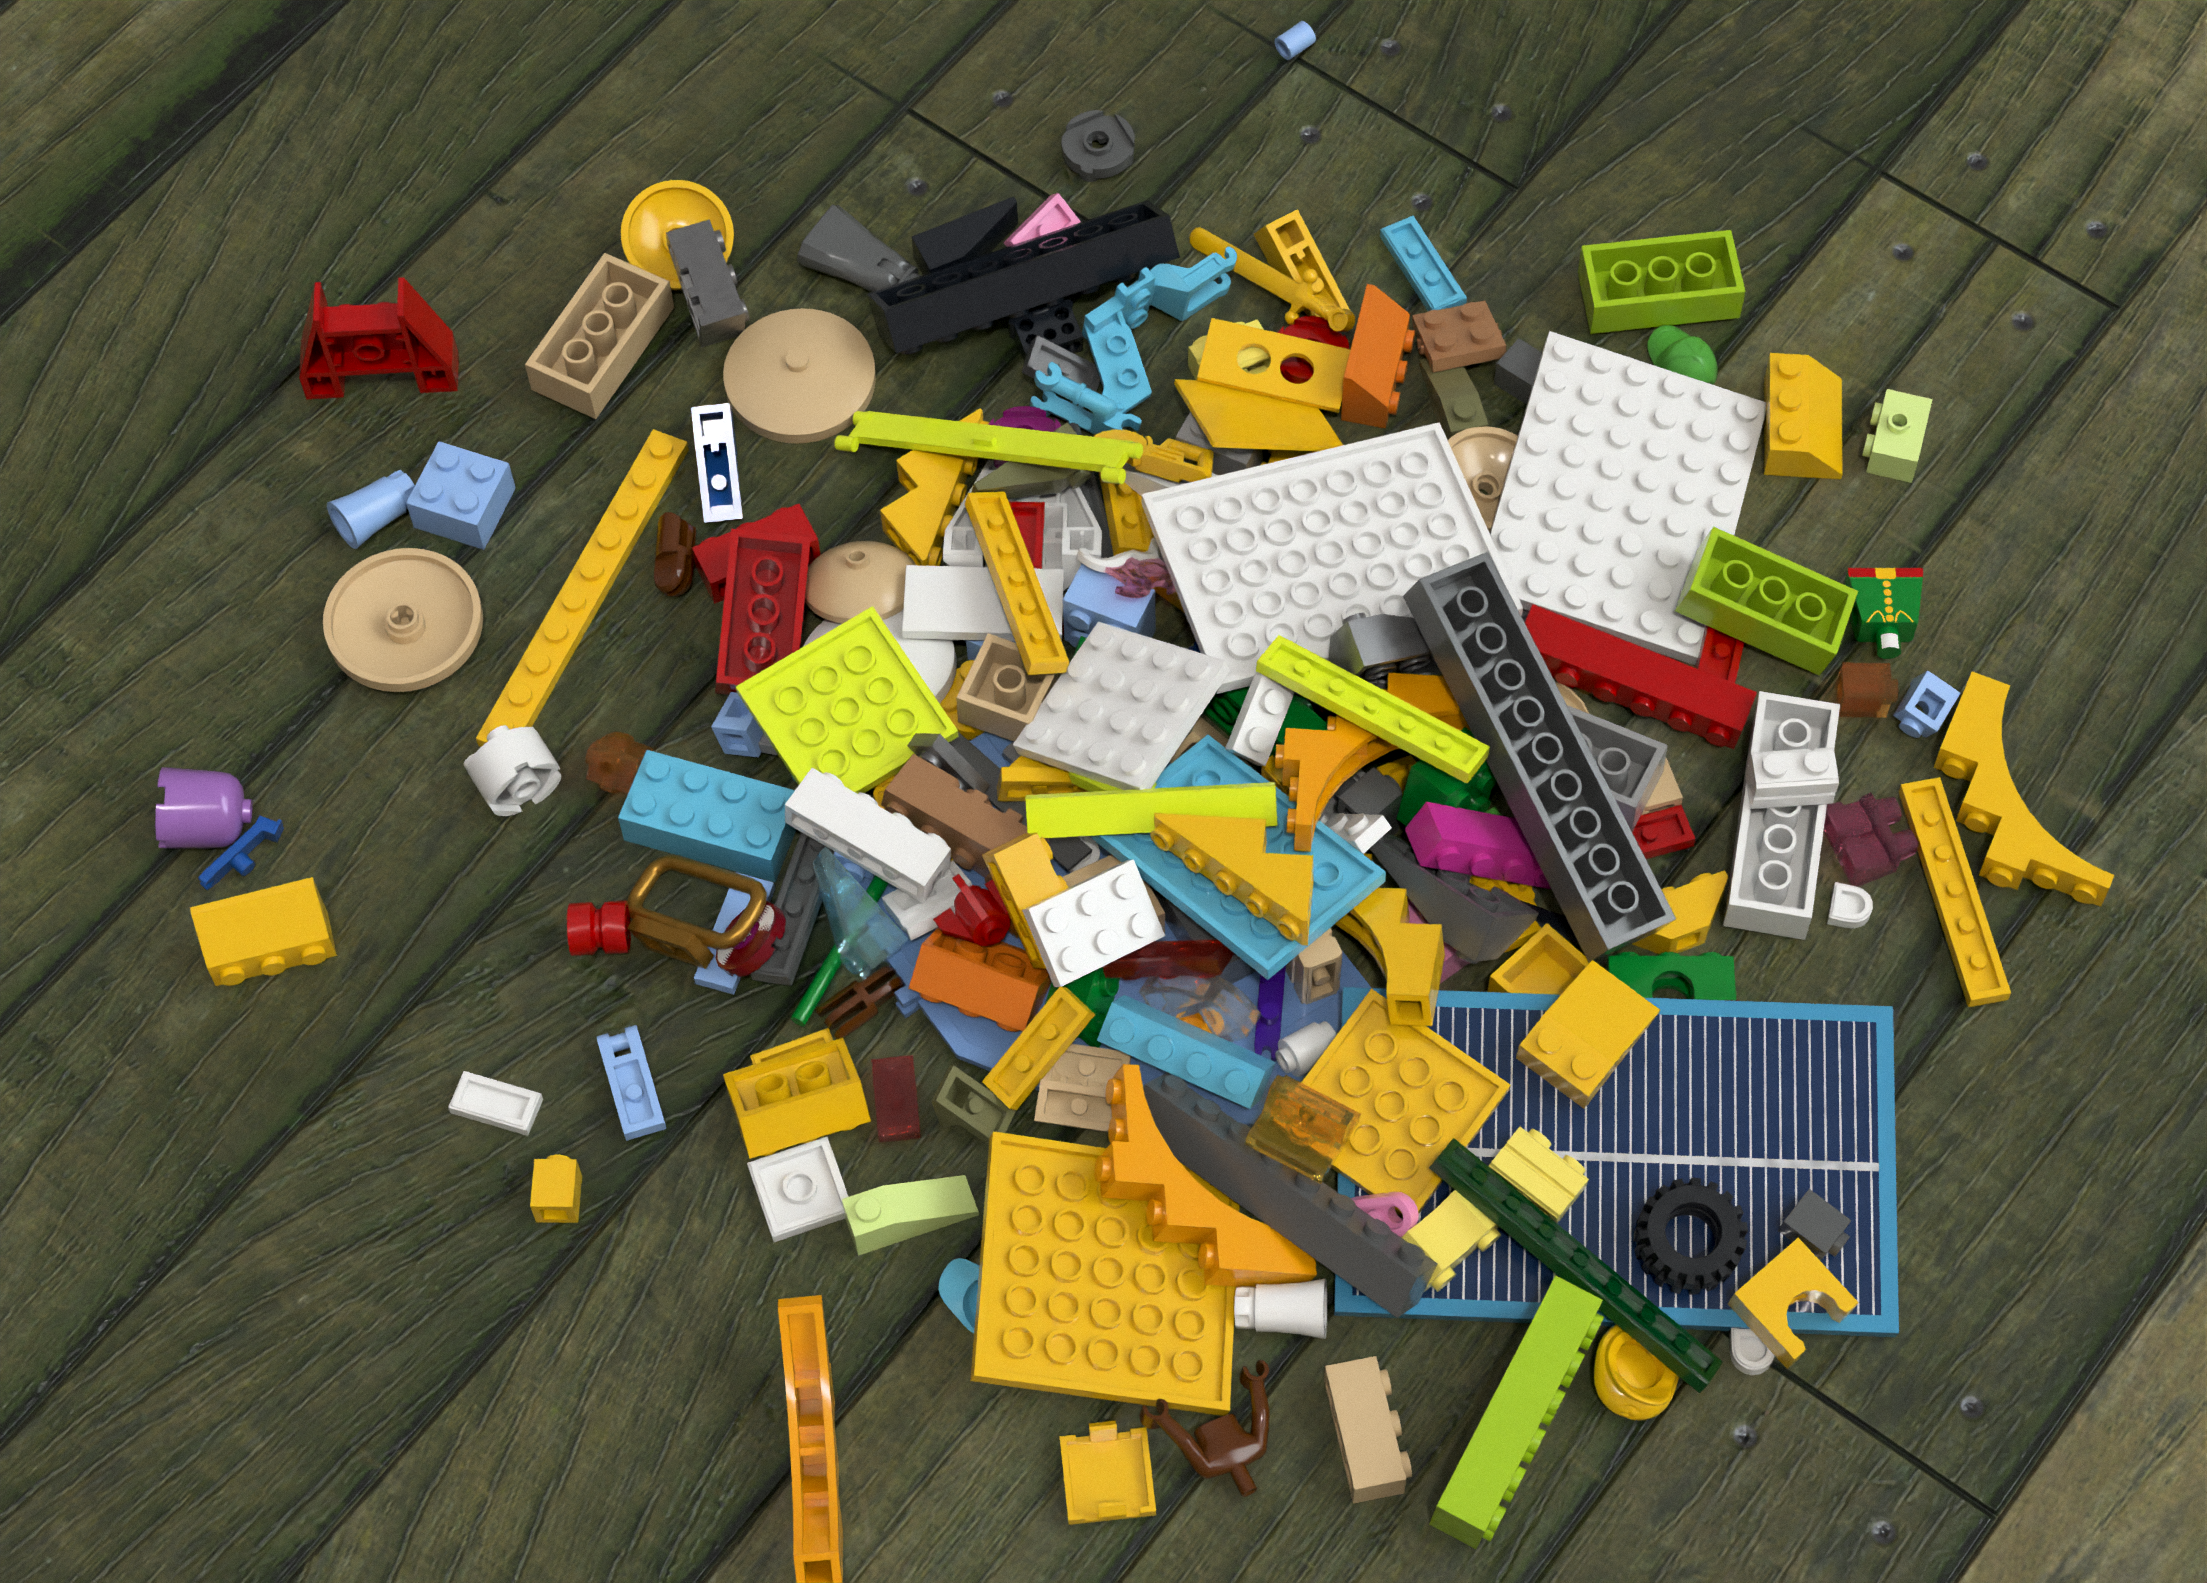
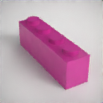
[1405,802,1551,889]

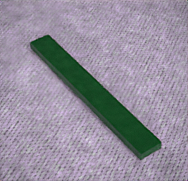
[1429,1138,1723,1393]

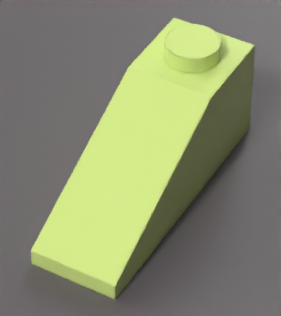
[842,1175,979,1256]

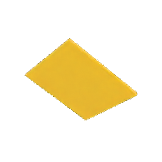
[1174,379,1343,451]

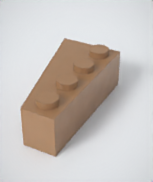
[881,754,1050,883]

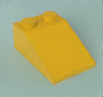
[1516,960,1660,1109]

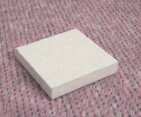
[747,1136,848,1242]

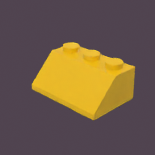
[1764,353,1843,479]
[190,877,337,986]
[723,1038,871,1159]

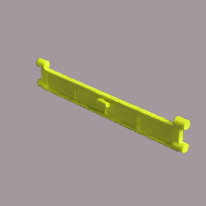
[835,411,1143,484]

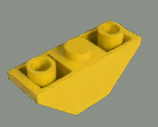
[1632,870,1728,954]

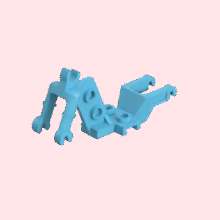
[1030,247,1237,435]

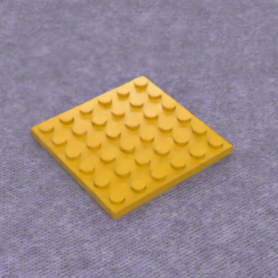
[970,1131,1239,1416]

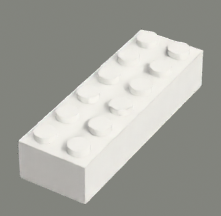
[1723,691,1840,940]

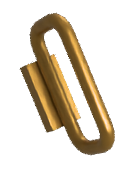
[627,854,767,969]

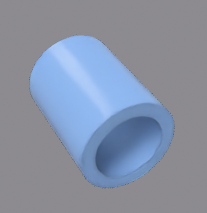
[1274,21,1316,60]

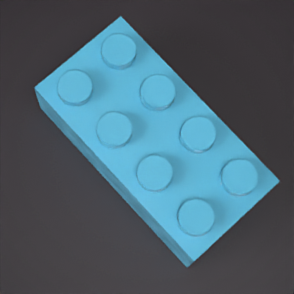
[618,750,796,883]

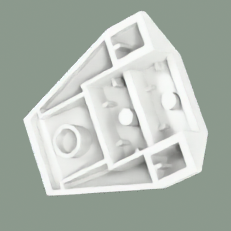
[943,460,1102,590]

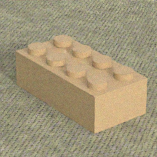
[525,253,674,419]

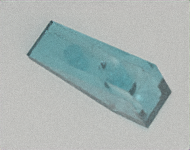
[813,847,908,980]

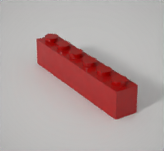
[1525,604,1757,749]

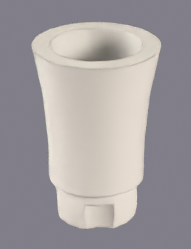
[1234,1278,1327,1339]

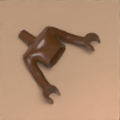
[1139,1360,1270,1497]

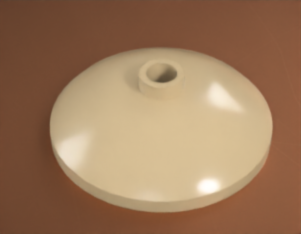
[1448,426,1518,532]
[805,541,916,624]

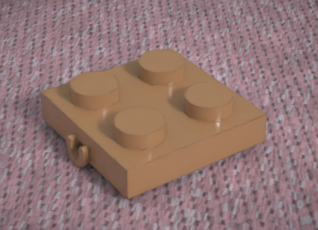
[1412,301,1506,372]

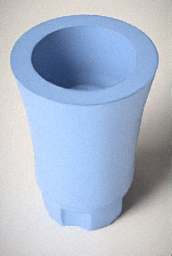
[327,470,415,549]

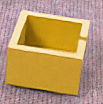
[1488,923,1589,995]

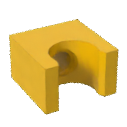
[1728,1238,1859,1369]

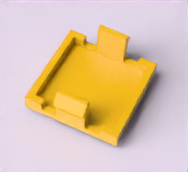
[1060,1420,1156,1525]

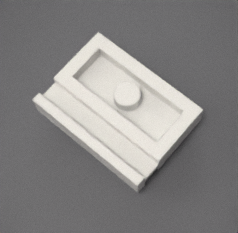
[882,860,972,941]

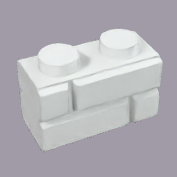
[1745,747,1839,809]

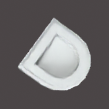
[1827,882,1873,929]
[1729,1328,1774,1375]

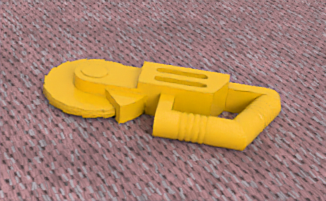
[1093,429,1214,483]

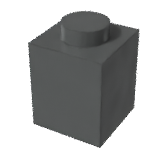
[1494,338,1542,405]
[1778,1189,1852,1261]

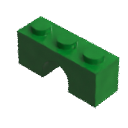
[1606,952,1736,1000]

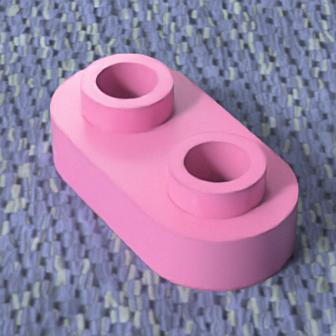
[1351,1192,1419,1237]

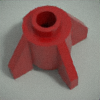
[933,874,1010,946]

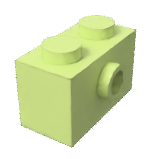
[1862,389,1933,483]

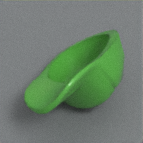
[1647,325,1718,384]

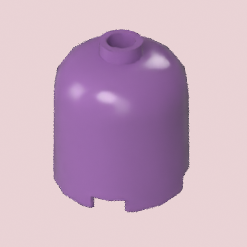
[155,767,253,848]

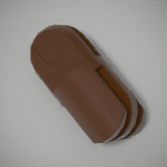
[654,512,696,597]
[814,966,903,1039]

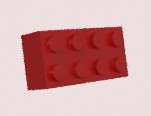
[715,528,811,695]

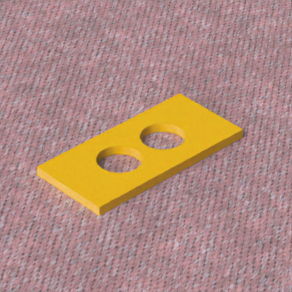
[1196,318,1350,413]

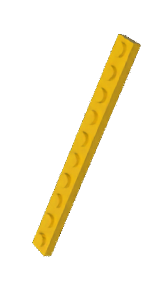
[476,429,689,747]

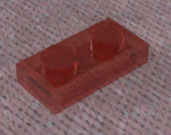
[871,1055,921,1143]

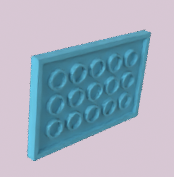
[1091,735,1386,980]

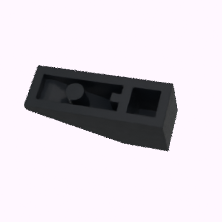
[912,196,1018,275]

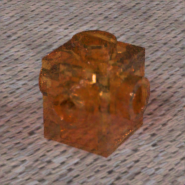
[585,732,654,794]

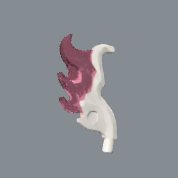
[1076,537,1176,598]

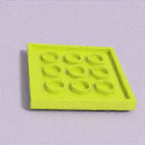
[736,606,959,794]

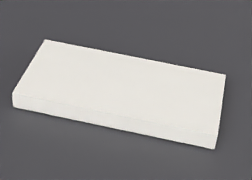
[902,565,1064,641]

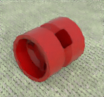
[567,900,631,956]

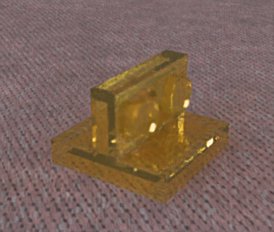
[1245,1075,1361,1184]

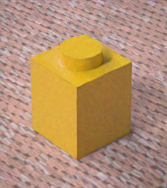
[530,1155,582,1223]

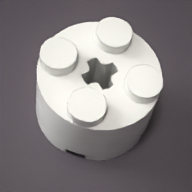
[464,725,561,816]

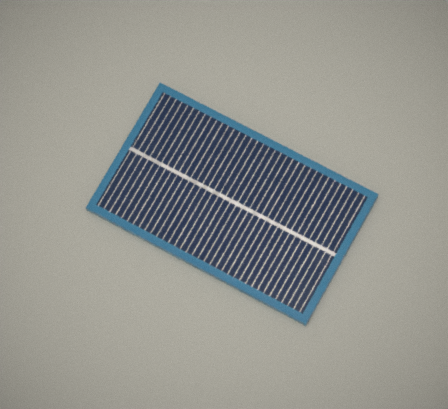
[1334,987,1899,1337]

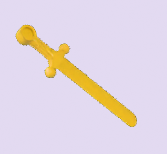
[1189,227,1355,332]

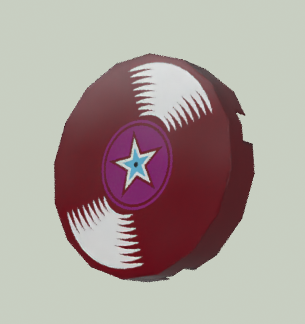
[715,901,786,977]

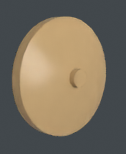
[723,308,876,444]
[323,548,483,692]

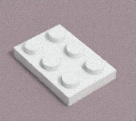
[1022,859,1165,987]

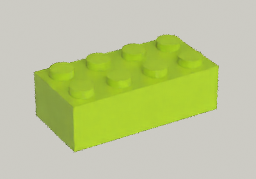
[1578,230,1746,334]
[1675,526,1858,676]

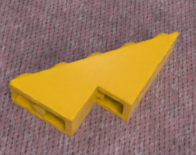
[880,408,989,566]
[1150,813,1314,945]

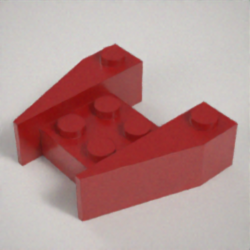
[299,277,459,400]

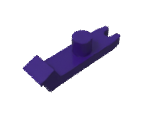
[1254,965,1286,1062]

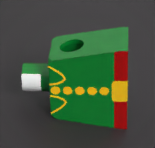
[1843,568,1923,659]

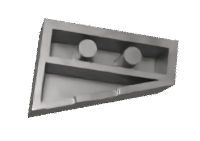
[666,219,750,348]

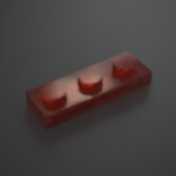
[1103,939,1234,980]

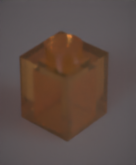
[1836,662,1898,718]

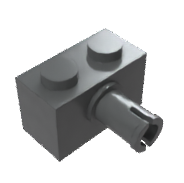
[1335,767,1403,854]

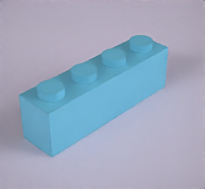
[1097,995,1276,1109]

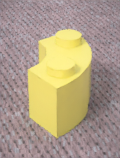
[1401,1190,1501,1292]

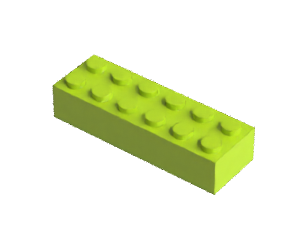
[1429,1275,1604,1549]

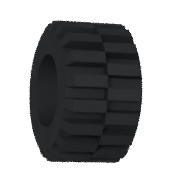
[1633,1177,1748,1295]

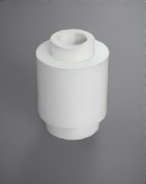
[1275,1021,1337,1077]

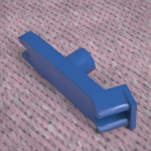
[198,816,284,891]

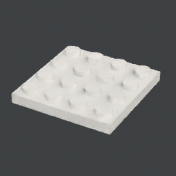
[1013,622,1231,790]

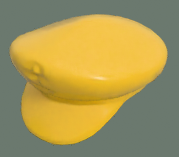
[1594,1324,1679,1420]

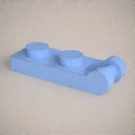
[596,1025,667,1141]

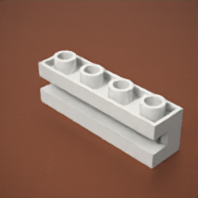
[785,768,951,903]

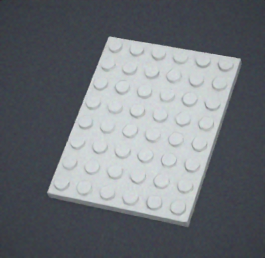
[1490,331,1766,665]
[1141,422,1523,694]

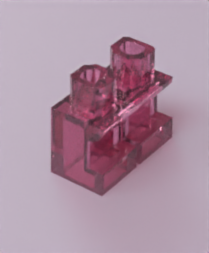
[1823,792,1918,887]

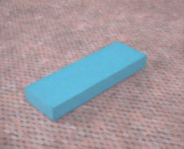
[1380,216,1467,311]

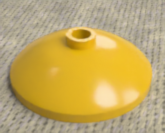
[621,180,734,290]

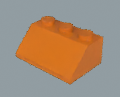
[1341,284,1415,429]
[908,928,1052,1032]

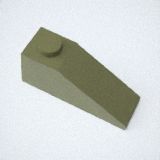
[1419,358,1488,440]
[971,422,1092,499]

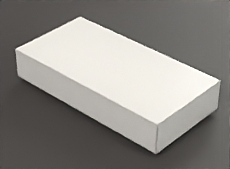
[448,1071,543,1136]

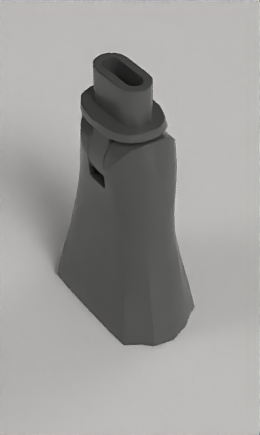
[797,205,921,292]

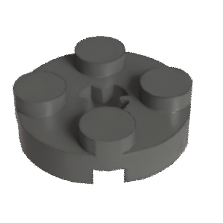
[1061,110,1135,182]

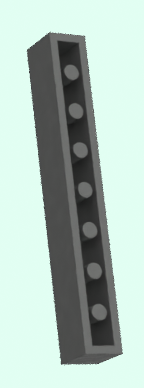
[1143,1072,1438,1318]

